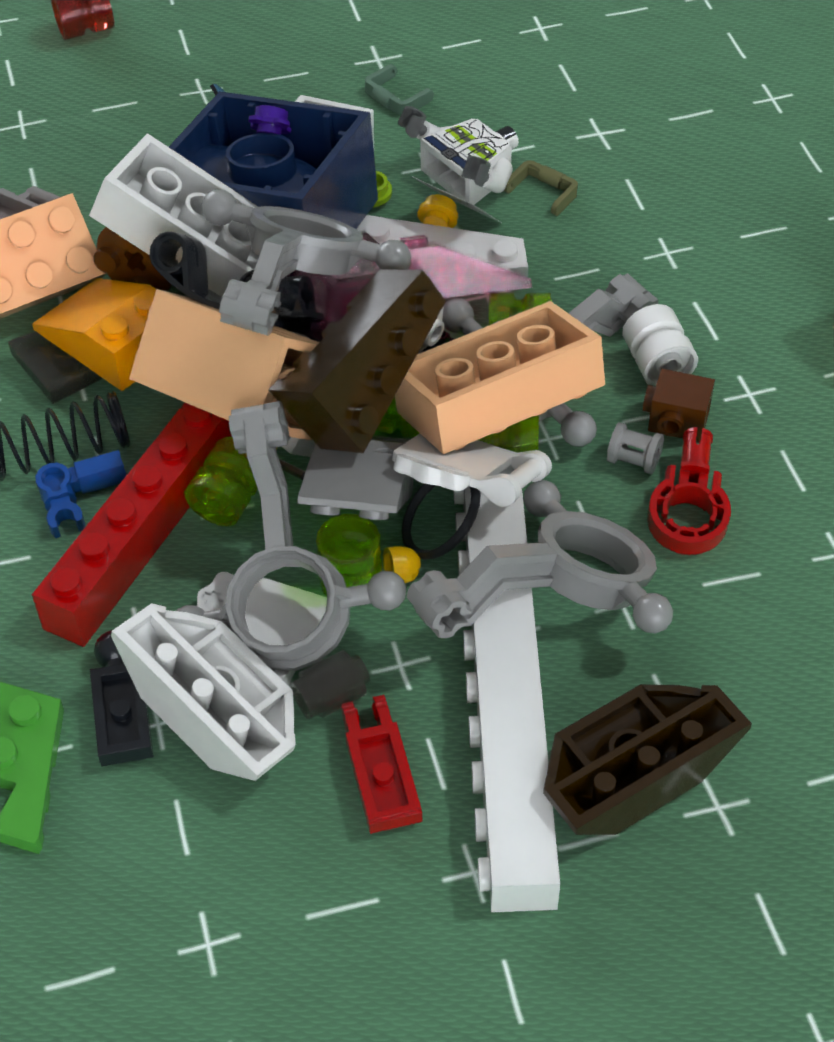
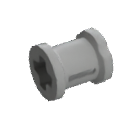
[607,422,664,475]

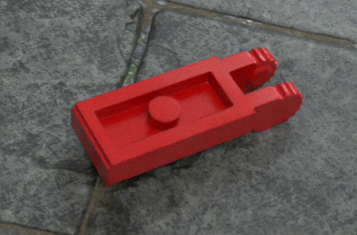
[341,694,423,834]

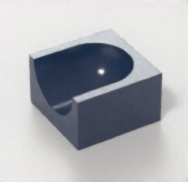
[169,91,378,288]

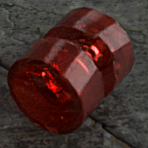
[51,0,114,40]

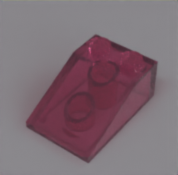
[400,235,532,299]

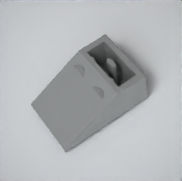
[297,436,414,520]

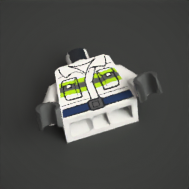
[398,106,519,205]

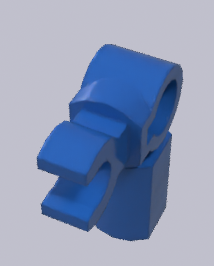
[35,450,126,538]

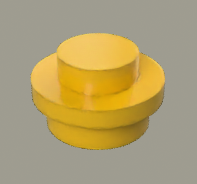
[417,194,459,228]

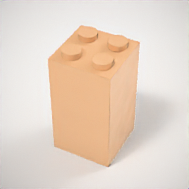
[129,289,319,440]

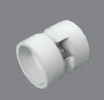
[622,304,698,386]

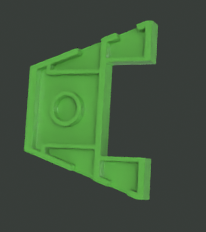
[0,682,64,854]

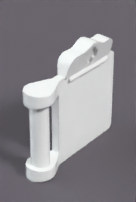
[392,434,552,507]
[197,572,327,686]

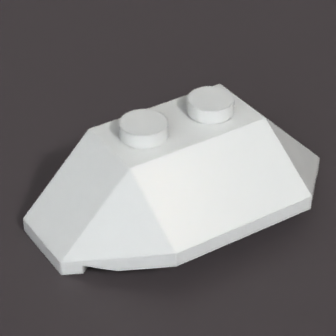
[111,603,296,781]

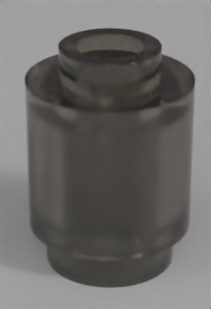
[290,650,370,719]

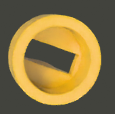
[383,546,421,584]

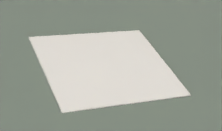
[412,176,502,223]

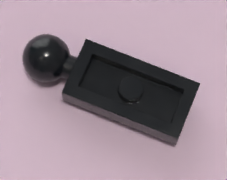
[90,630,154,767]

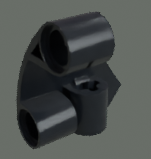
[149,232,324,324]

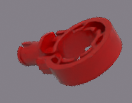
[647,427,731,555]

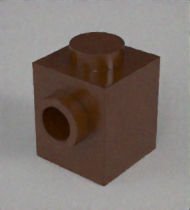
[643,368,715,442]

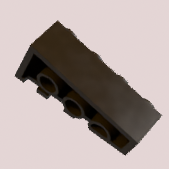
[268,269,446,453]

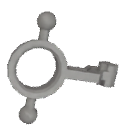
[201,189,412,336]
[442,273,659,447]
[176,401,406,671]
[407,480,673,638]

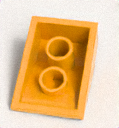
[32,278,156,391]

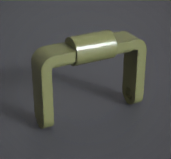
[504,160,578,216]

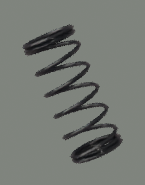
[0,391,130,481]

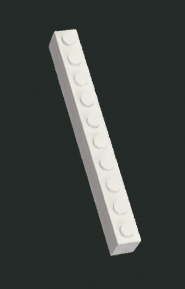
[453,465,560,912]

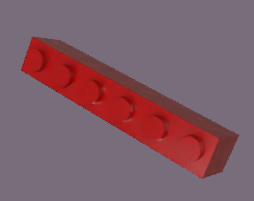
[32,403,234,647]

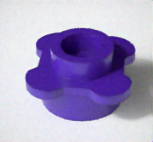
[248,105,292,135]

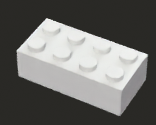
[89,133,259,296]

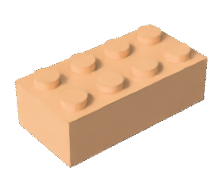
[0,193,107,319]
[395,301,605,454]

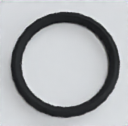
[401,484,481,560]

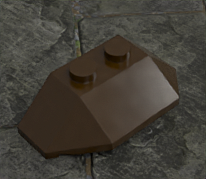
[543,684,752,835]

